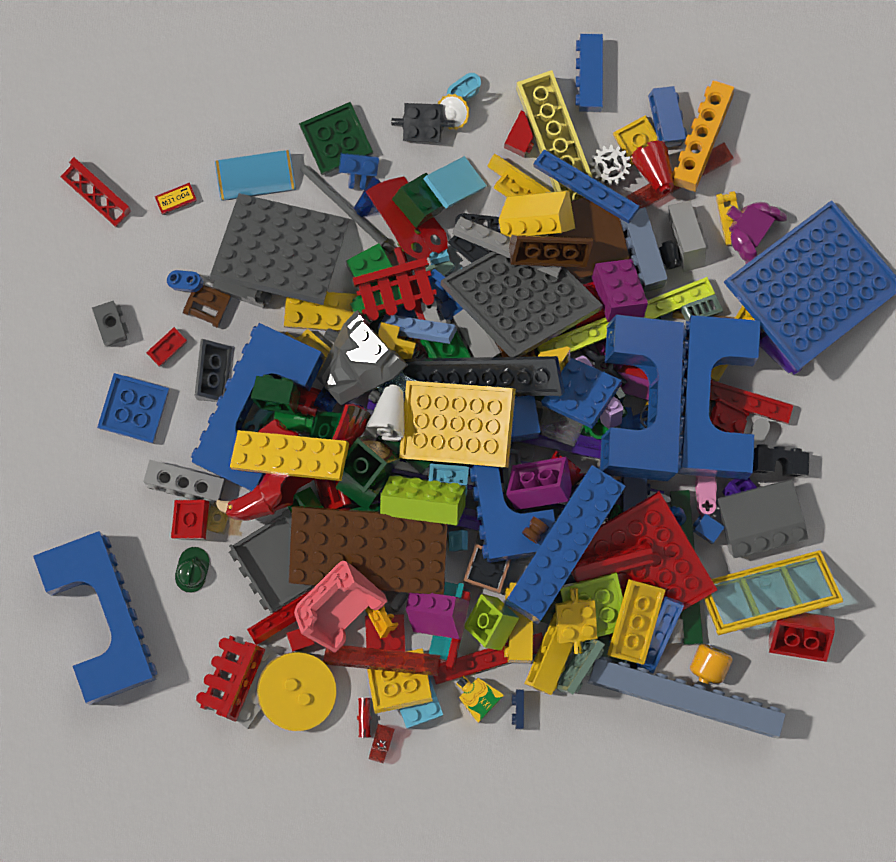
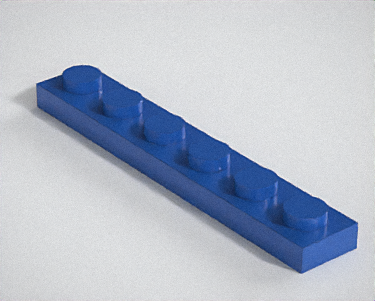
[533,150,640,224]

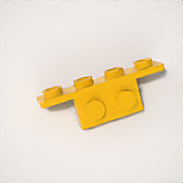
[487,154,551,197]

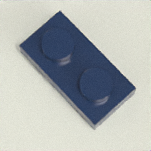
[512,689,524,730]

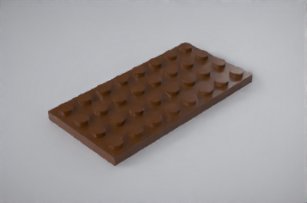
[289,506,448,595]

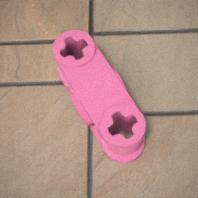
[695,476,717,516]

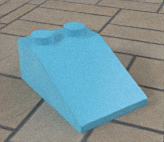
[400,671,443,729]

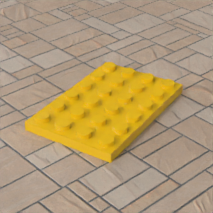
[399,381,516,468]

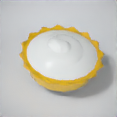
[438,94,470,130]

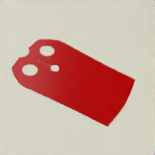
[365,176,448,259]

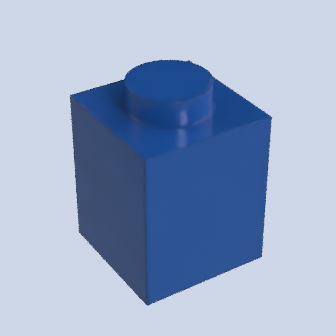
[693,514,724,545]

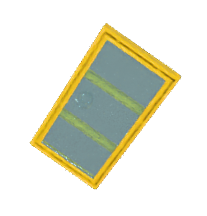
[703,550,843,636]

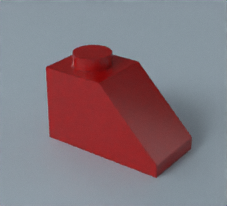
[504,110,534,157]

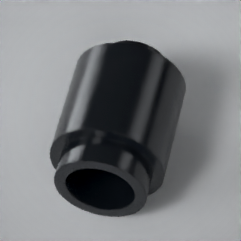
[659,240,682,270]

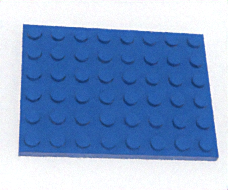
[724,200,896,371]

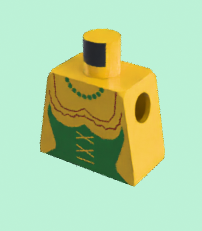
[456,676,504,723]

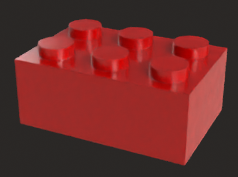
[768,608,835,662]

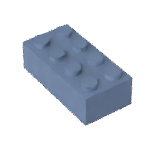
[620,207,668,293]

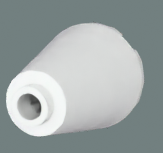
[366,385,404,441]

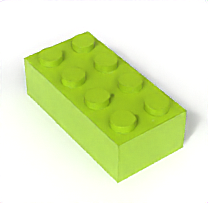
[380,476,466,525]

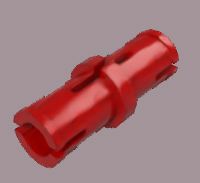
[357,698,372,738]

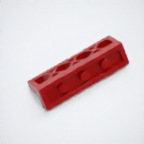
[60,157,131,227]
[574,542,654,582]

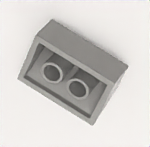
[452,309,501,358]

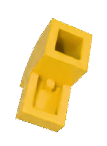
[378,322,416,359]

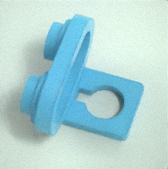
[447,73,481,101]

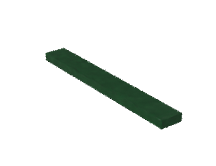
[670,490,703,645]

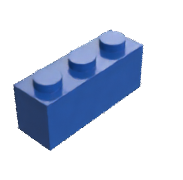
[648,86,687,147]

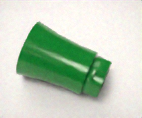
[274,411,313,433]

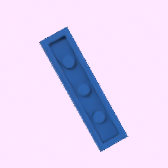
[635,596,684,674]

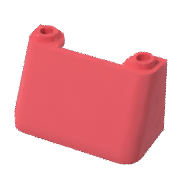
[294,561,387,653]

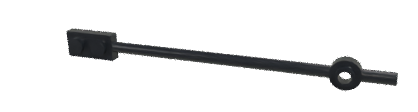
[448,235,628,387]

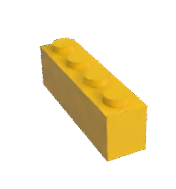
[504,583,533,663]
[524,613,574,695]

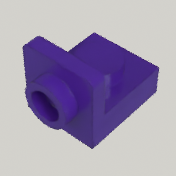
[722,478,757,496]

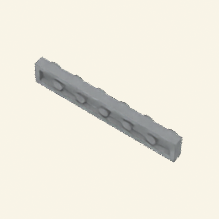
[452,217,562,278]

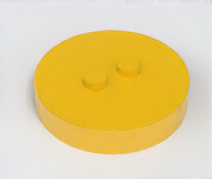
[257,652,336,731]

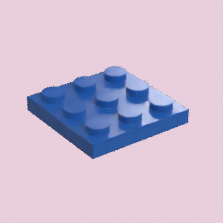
[541,357,622,428]
[97,373,170,444]

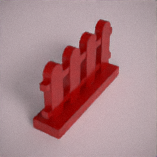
[353,257,437,321]
[196,635,266,722]

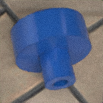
[670,506,686,525]

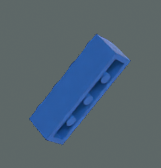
[575,34,603,112]

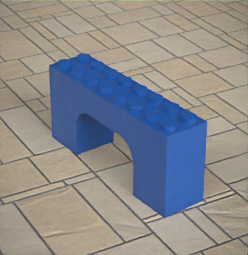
[600,315,686,482]
[678,315,760,479]
[191,323,326,491]
[469,396,555,563]
[505,465,625,625]
[33,531,158,705]

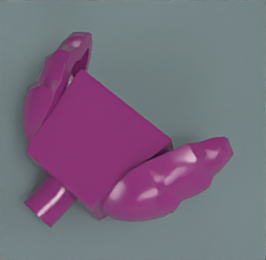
[726,202,787,263]

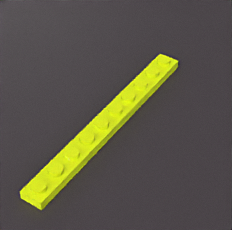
[537,277,715,354]

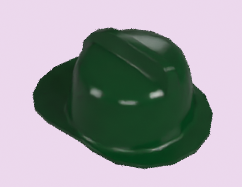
[175,547,209,593]

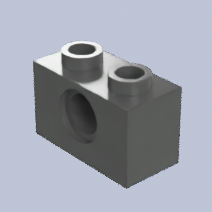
[92,300,129,347]

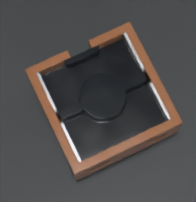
[463,544,511,594]

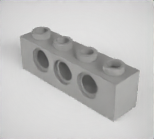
[143,460,226,505]

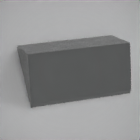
[194,339,232,402]

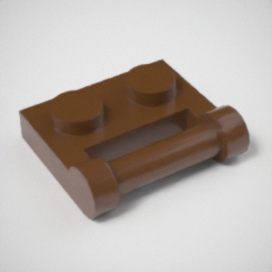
[183,285,231,328]

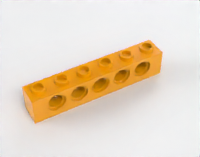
[672,80,734,192]

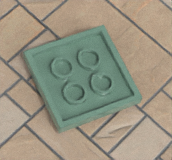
[556,639,605,695]

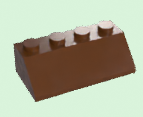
[509,235,593,267]

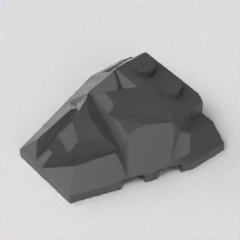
[316,310,408,405]

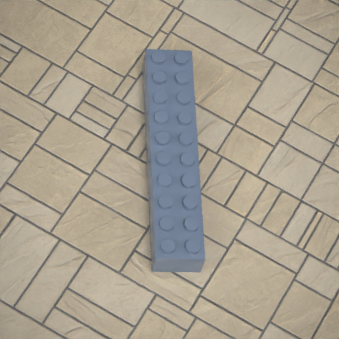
[587,656,786,738]

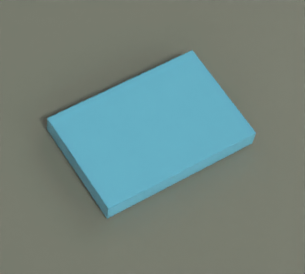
[424,156,487,209]

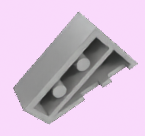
[668,200,709,272]

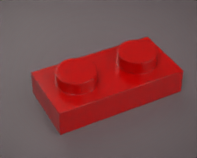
[146,327,188,367]

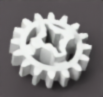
[590,145,631,187]

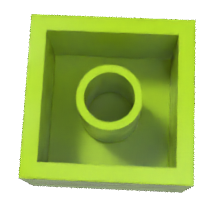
[464,594,519,650]

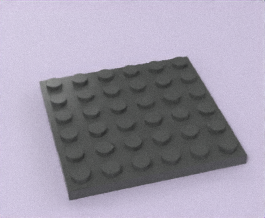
[210,193,349,305]
[440,251,603,357]

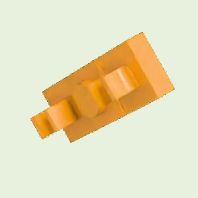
[365,606,398,638]

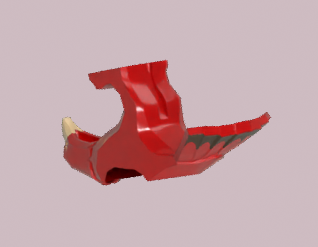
[216,403,371,521]

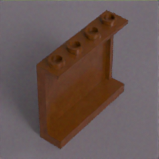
[548,198,630,279]

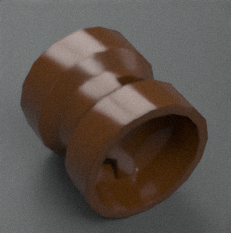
[522,516,549,544]

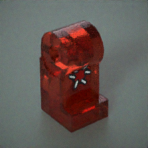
[369,724,395,764]

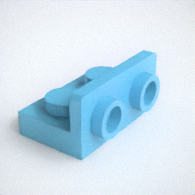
[429,464,469,495]

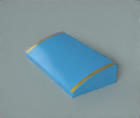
[215,150,296,201]

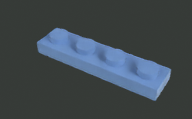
[378,314,457,344]

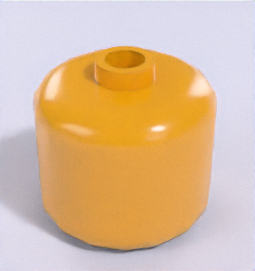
[690,644,733,684]

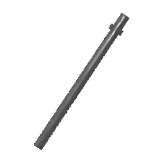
[300,165,395,254]

